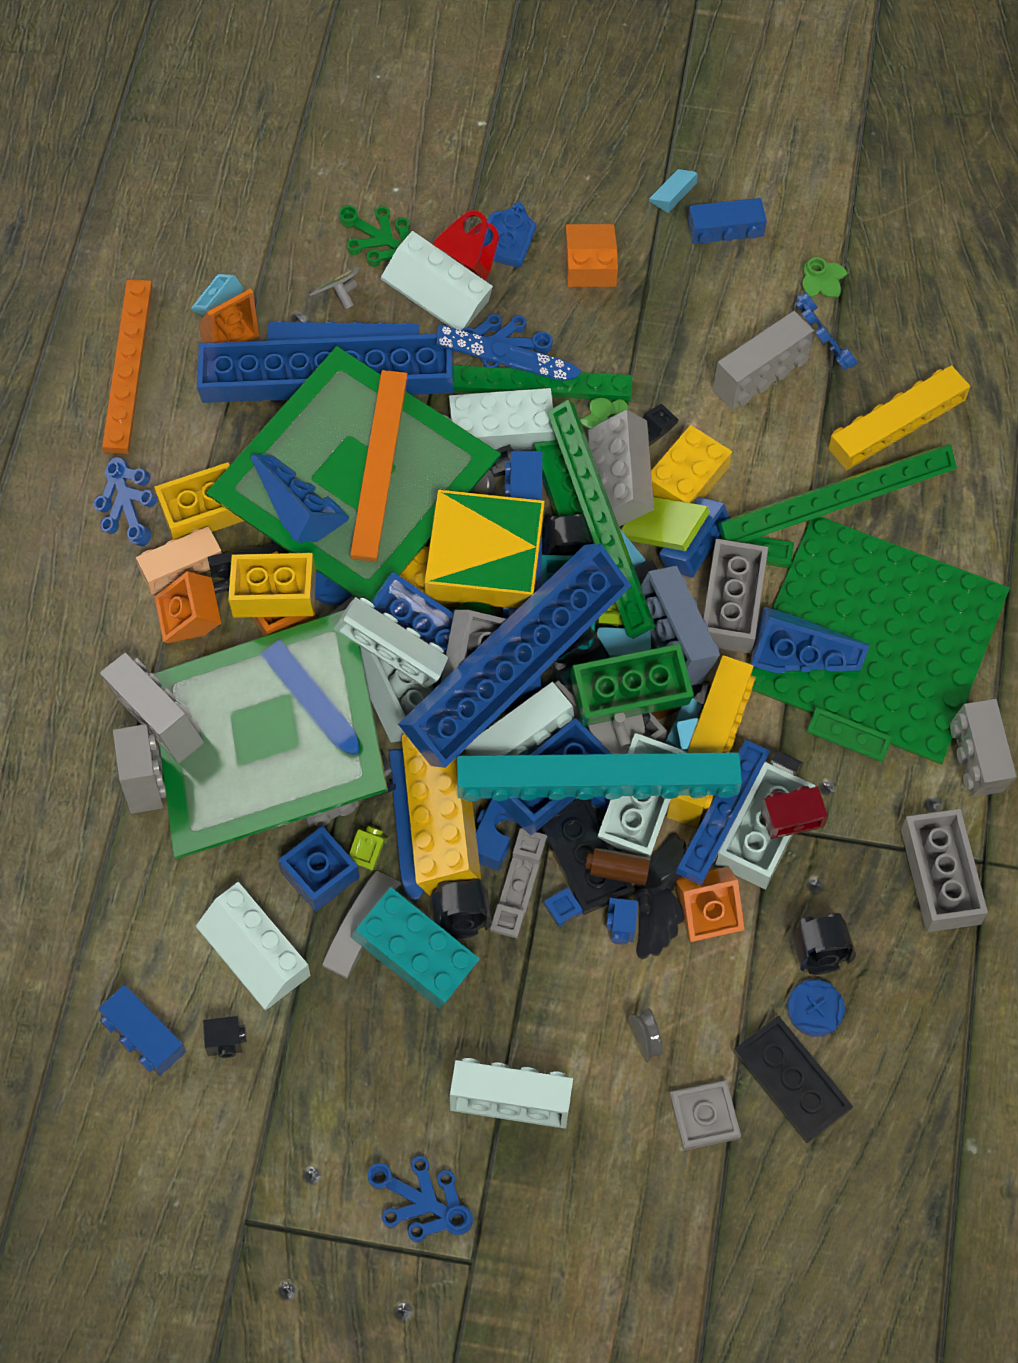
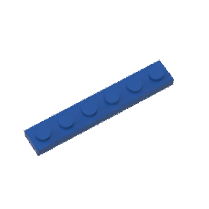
[676,739,770,886]

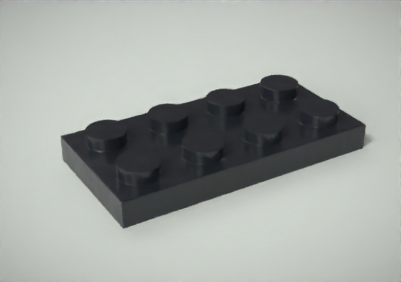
[540,799,635,915]
[733,1016,853,1143]

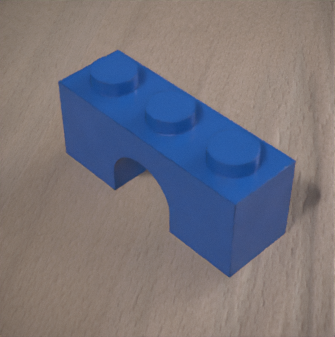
[476,798,517,871]

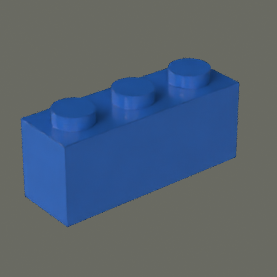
[688,198,767,244]
[659,497,730,578]
[98,985,186,1076]

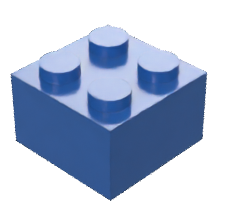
[278,826,359,912]

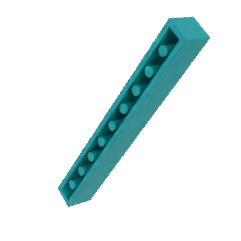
[457,753,742,801]

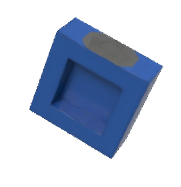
[544,888,583,928]

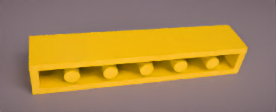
[828,365,971,471]

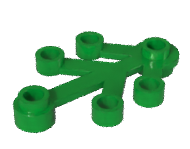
[339,205,410,267]

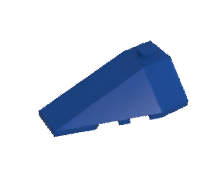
[251,454,349,543]
[750,607,870,673]

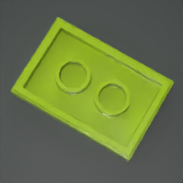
[621,497,710,551]

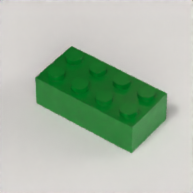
[570,644,694,727]

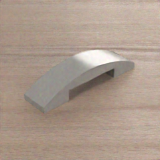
[490,828,547,939]
[322,871,402,979]

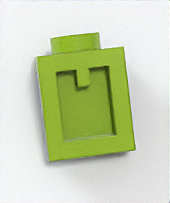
[349,825,388,870]

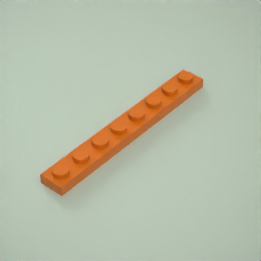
[102,280,153,454]

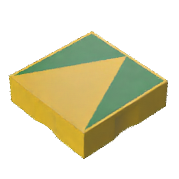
[425,490,545,609]

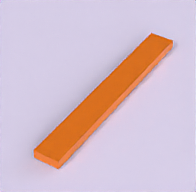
[350,370,408,562]

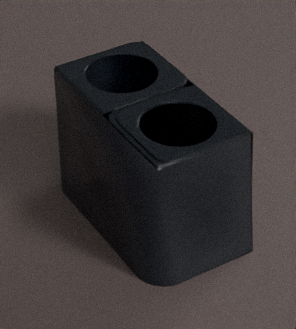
[550,626,610,686]

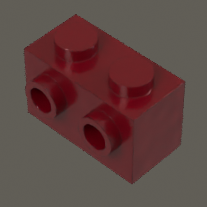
[761,786,828,840]

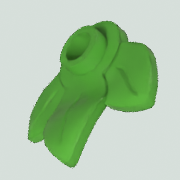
[802,257,848,298]
[580,398,628,430]

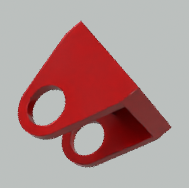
[433,210,499,281]

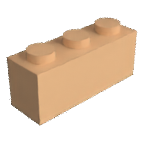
[136,526,222,594]

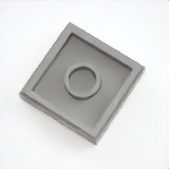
[669,1080,741,1151]

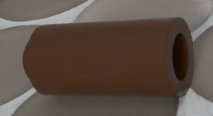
[585,848,651,886]

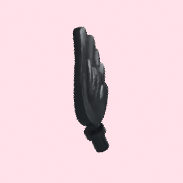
[636,833,686,912]
[637,876,684,960]

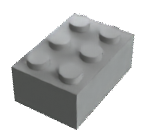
[950,699,1017,797]
[113,724,166,814]

